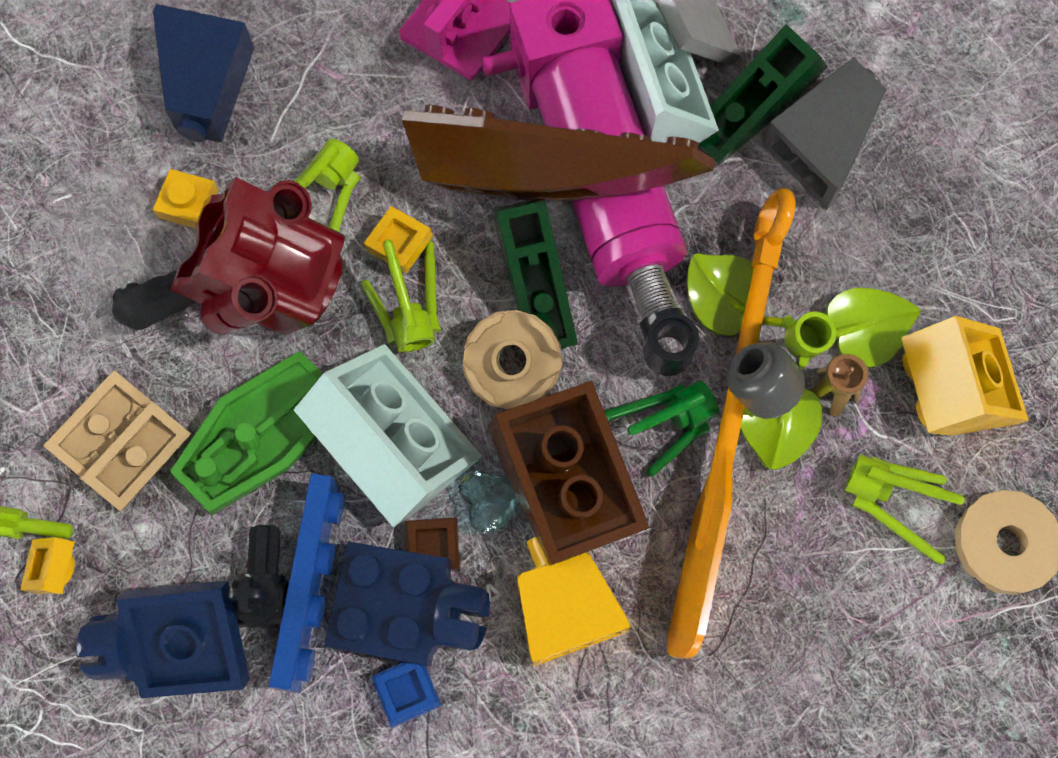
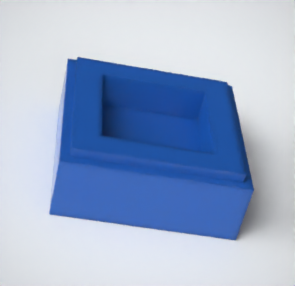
[371,662,442,728]

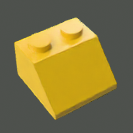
[901,316,1029,436]

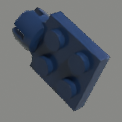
[324,541,490,667]
[76,580,250,699]

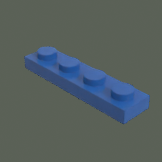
[269,473,345,693]

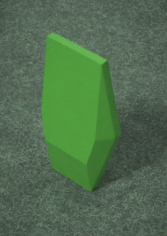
[170,351,323,516]

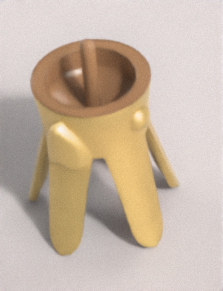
[810,354,868,417]

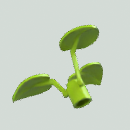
[686,253,921,470]

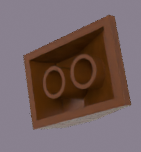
[487,381,650,566]

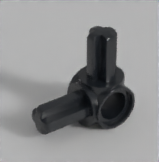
[228,525,289,628]

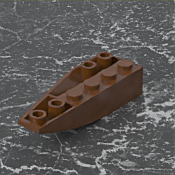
[402,104,716,201]

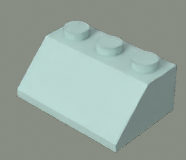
[611,0,719,143]
[294,344,482,528]

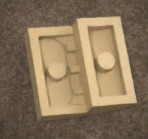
[43,370,192,512]

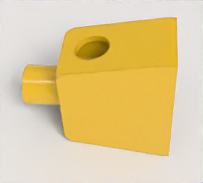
[517,537,630,667]

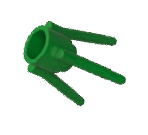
[604,380,719,477]

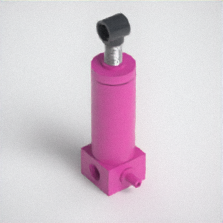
[481,0,699,376]

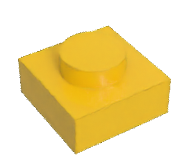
[153,169,219,229]
[364,206,433,274]
[20,537,75,595]

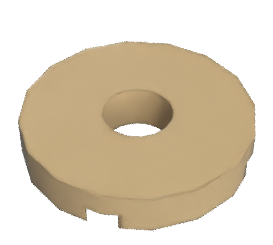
[463,310,563,410]
[955,490,1058,595]

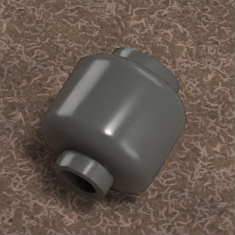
[727,342,806,419]

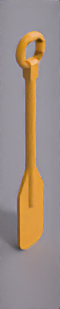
[667,188,796,659]

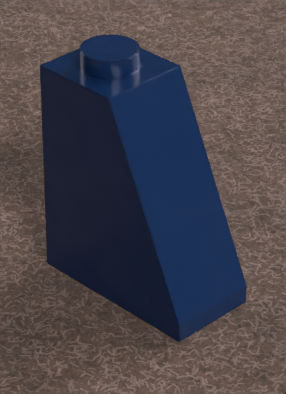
[153,4,254,143]

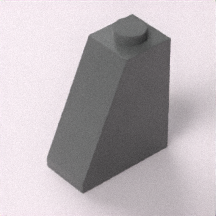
[762,57,887,210]

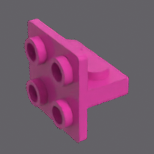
[399,0,510,80]

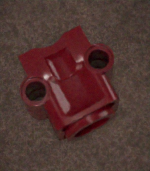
[170,177,345,336]

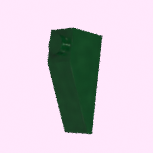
[699,24,828,164]
[491,199,578,349]

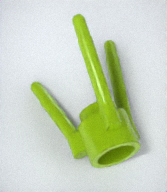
[294,138,361,232]
[361,239,441,352]
[844,454,965,564]

